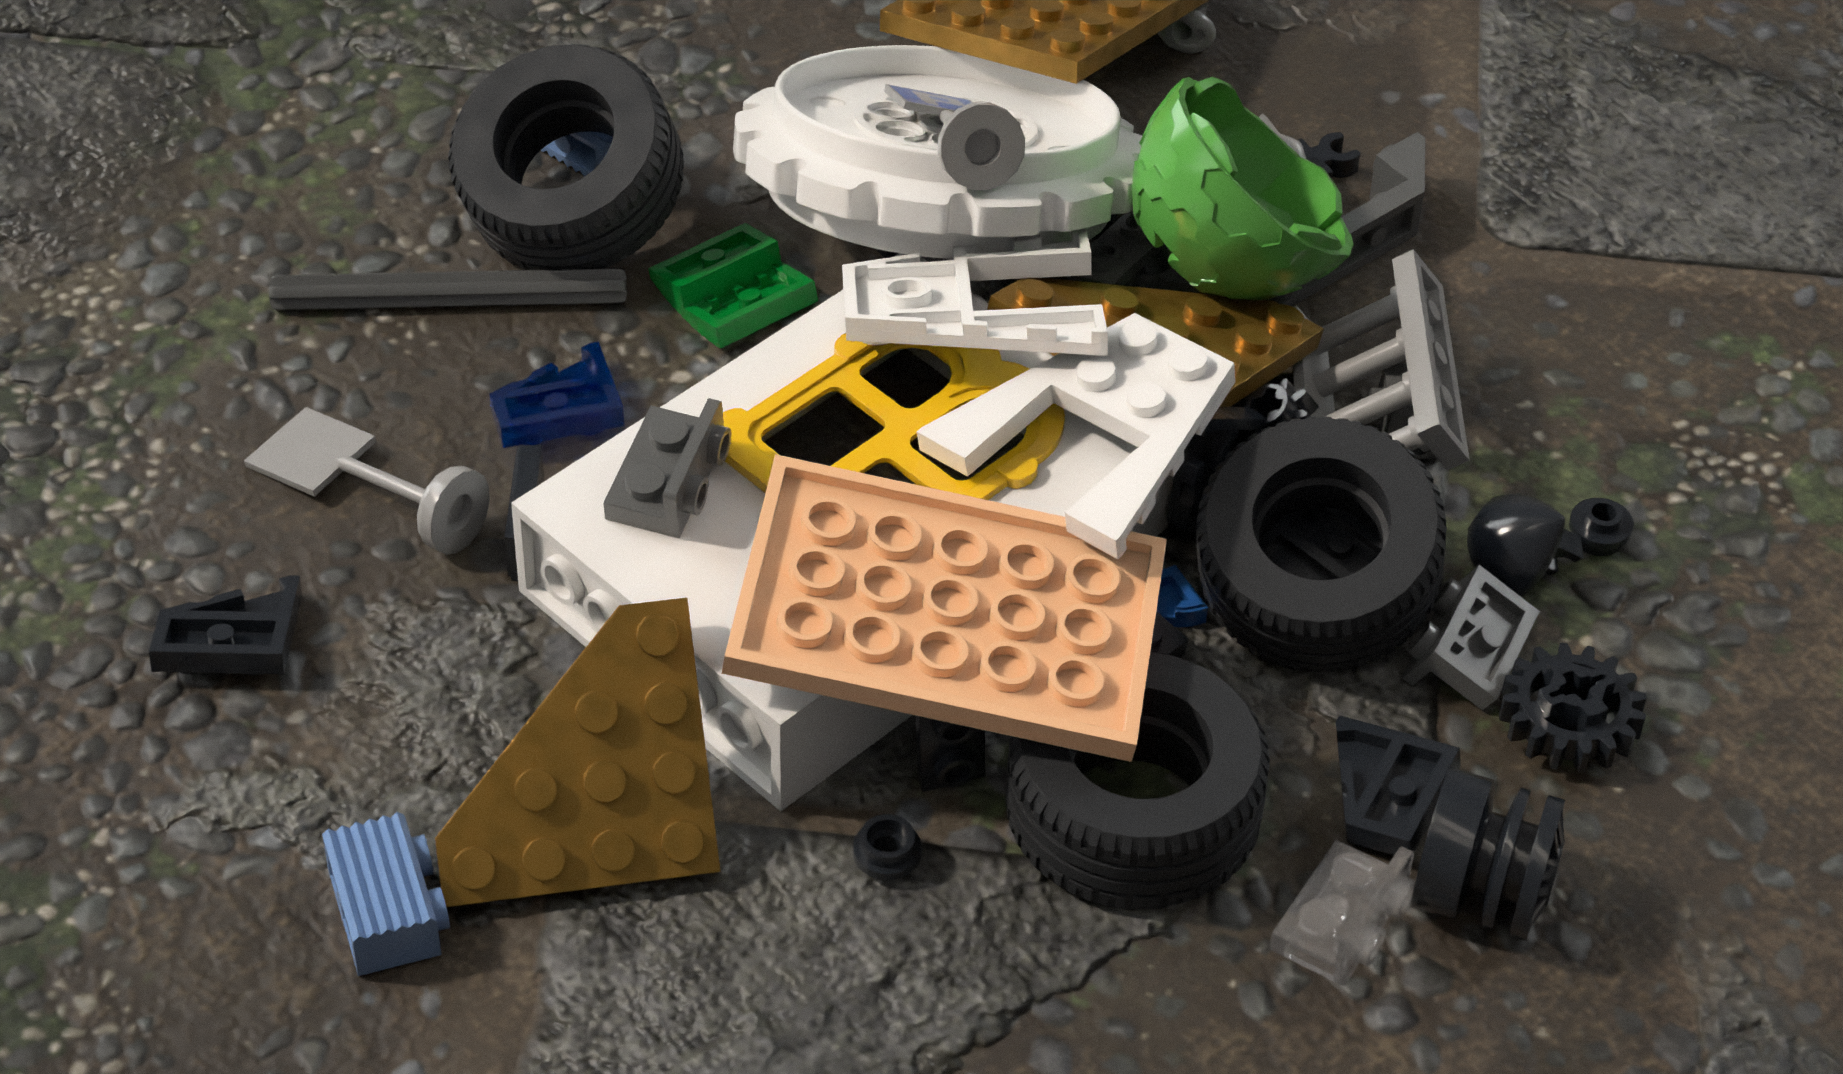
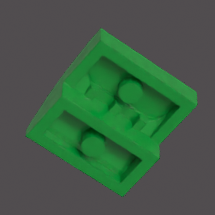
[648,222,818,349]

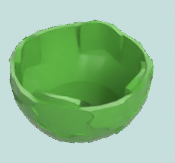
[1131,77,1353,301]

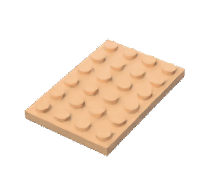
[721,454,1167,762]

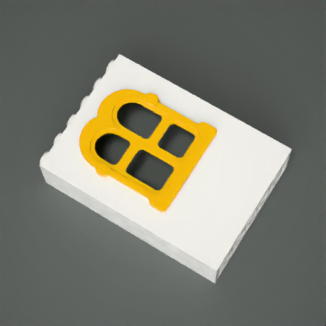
[511,253,1173,811]

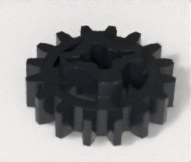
[1499,643,1647,773]

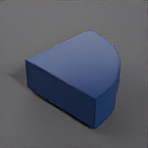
[1156,565,1208,627]

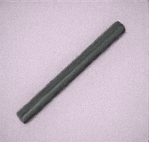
[269,268,627,311]

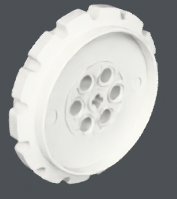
[733,45,1142,259]

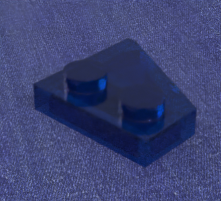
[489,341,625,448]

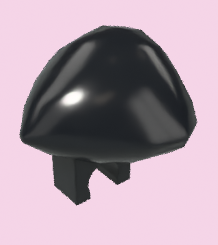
[1467,493,1583,597]

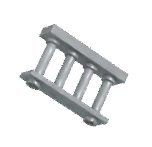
[1292,249,1470,470]

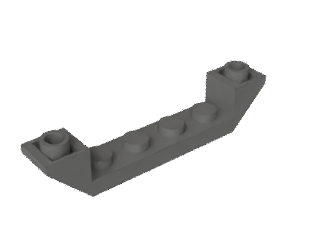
[1158,132,1425,306]

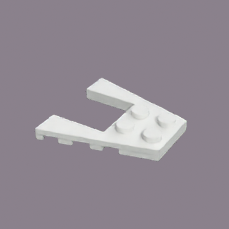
[842,228,1108,356]
[917,313,1236,559]

